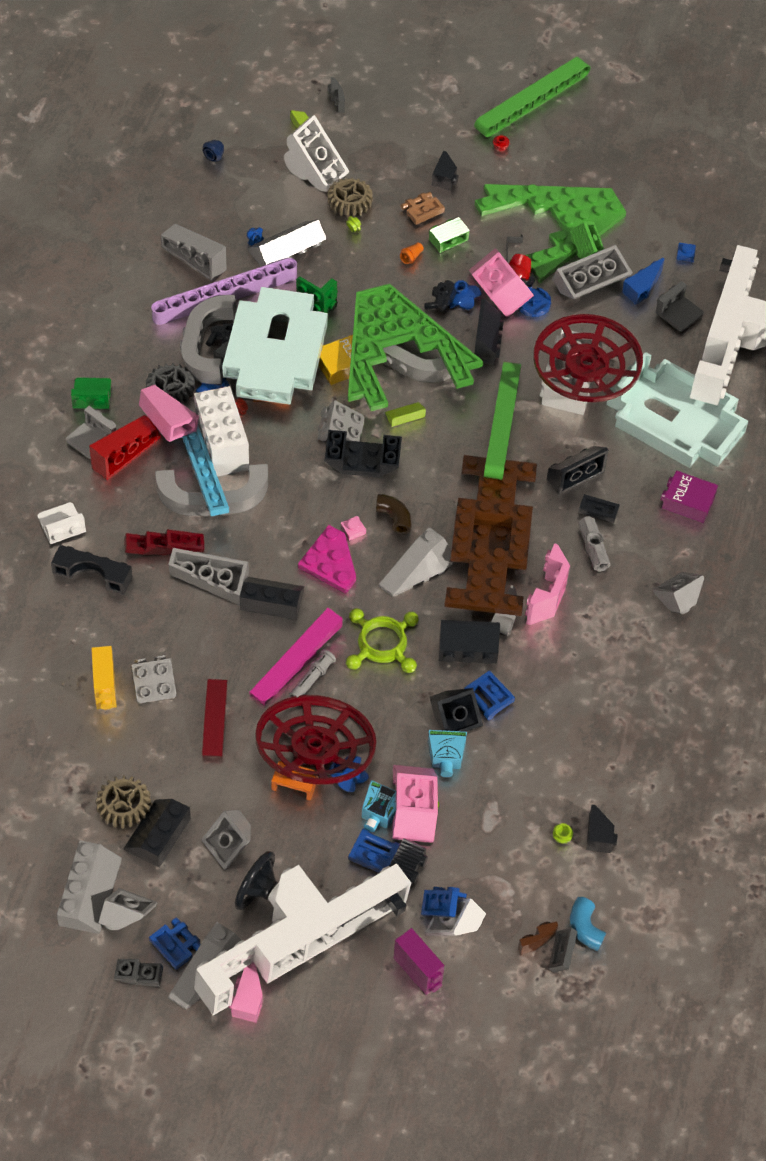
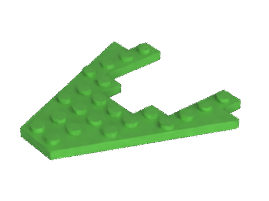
[475,184,626,283]
[348,284,483,411]

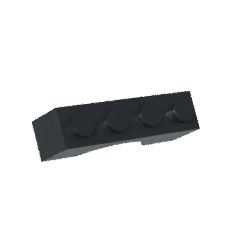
[51,545,133,595]

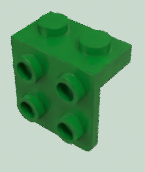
[296,276,338,313]
[71,378,111,409]

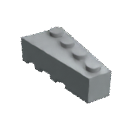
[168,548,249,606]

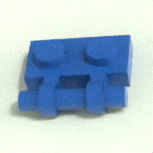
[149,918,201,970]

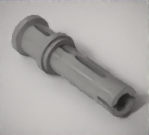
[289,649,336,697]

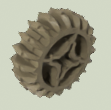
[327,177,373,218]
[95,775,151,829]

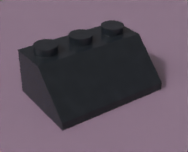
[474,299,504,365]
[547,446,609,494]
[240,577,304,620]
[439,620,500,664]
[124,799,191,868]

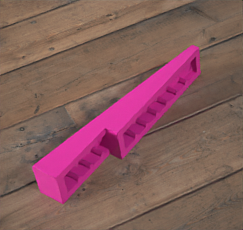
[249,608,343,706]

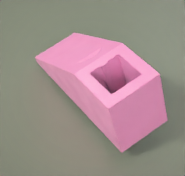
[229,963,263,1023]

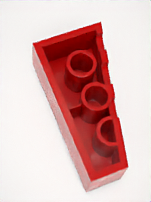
[89,415,161,480]

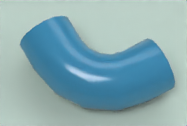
[570,897,606,952]

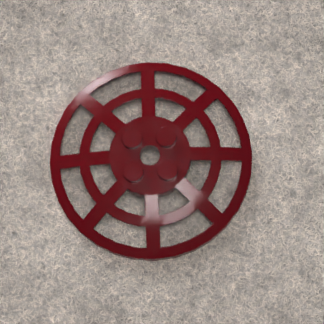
[533,314,643,402]
[255,695,376,785]

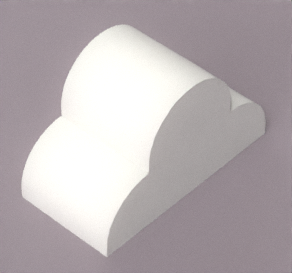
[284,115,349,192]

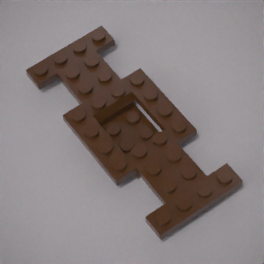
[444,455,537,616]

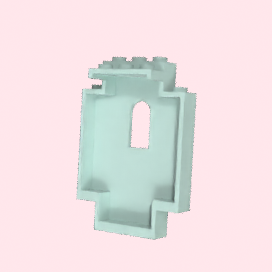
[222,287,328,405]
[606,352,748,468]

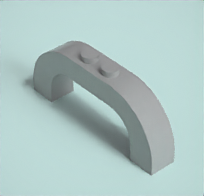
[180,295,237,384]
[383,345,451,383]
[155,464,268,516]

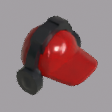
[509,254,536,287]

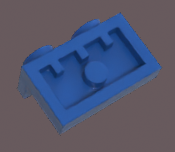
[421,887,467,917]

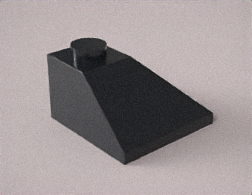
[429,688,483,732]

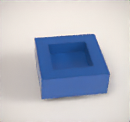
[676,243,696,262]

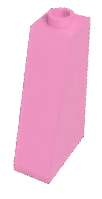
[139,385,199,442]

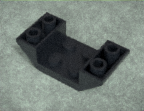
[324,430,402,478]

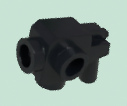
[424,280,457,311]
[206,323,233,347]

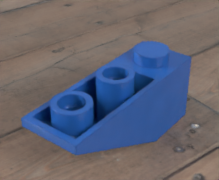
[622,258,665,305]

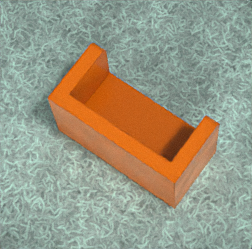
[271,761,318,801]

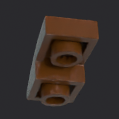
[518,921,558,956]

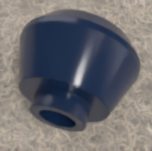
[202,140,224,162]

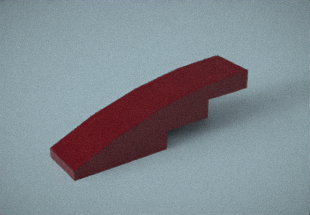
[124,529,205,555]
[202,679,228,757]

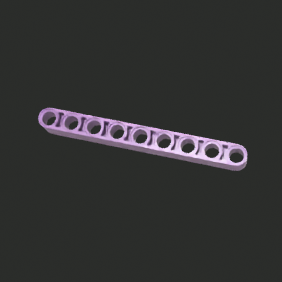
[151,258,297,325]

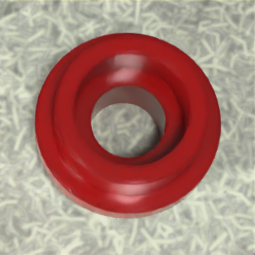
[493,135,510,151]

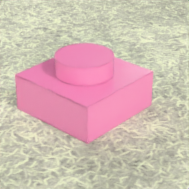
[341,516,366,541]

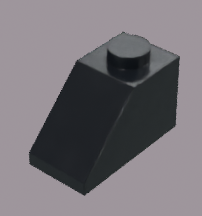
[432,151,459,191]
[586,804,618,853]

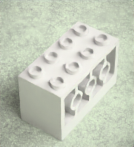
[540,330,603,415]
[194,386,249,477]

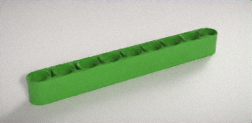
[474,57,591,137]
[484,361,521,480]

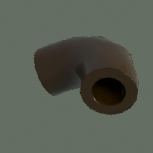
[376,494,412,534]

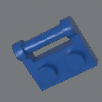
[464,670,515,720]
[348,828,400,873]

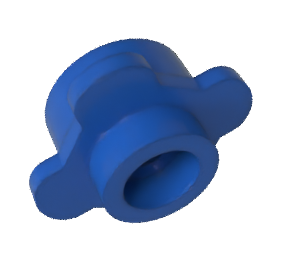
[247,227,264,246]

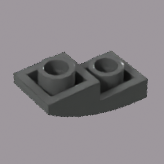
[328,77,345,113]
[114,959,163,987]

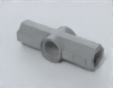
[578,516,610,572]

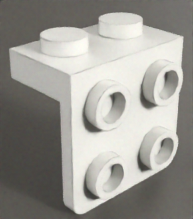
[38,502,86,544]

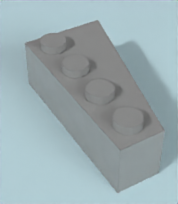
[161,224,227,282]

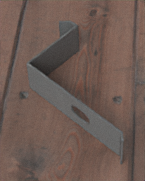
[506,234,523,263]

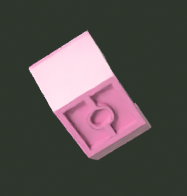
[469,248,534,318]
[525,543,570,625]
[392,765,438,843]

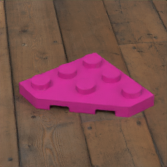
[298,525,356,594]

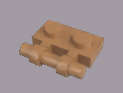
[400,192,445,225]

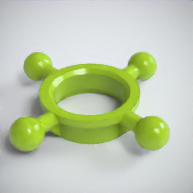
[346,608,419,673]

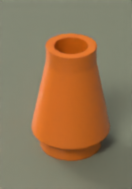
[400,242,424,264]

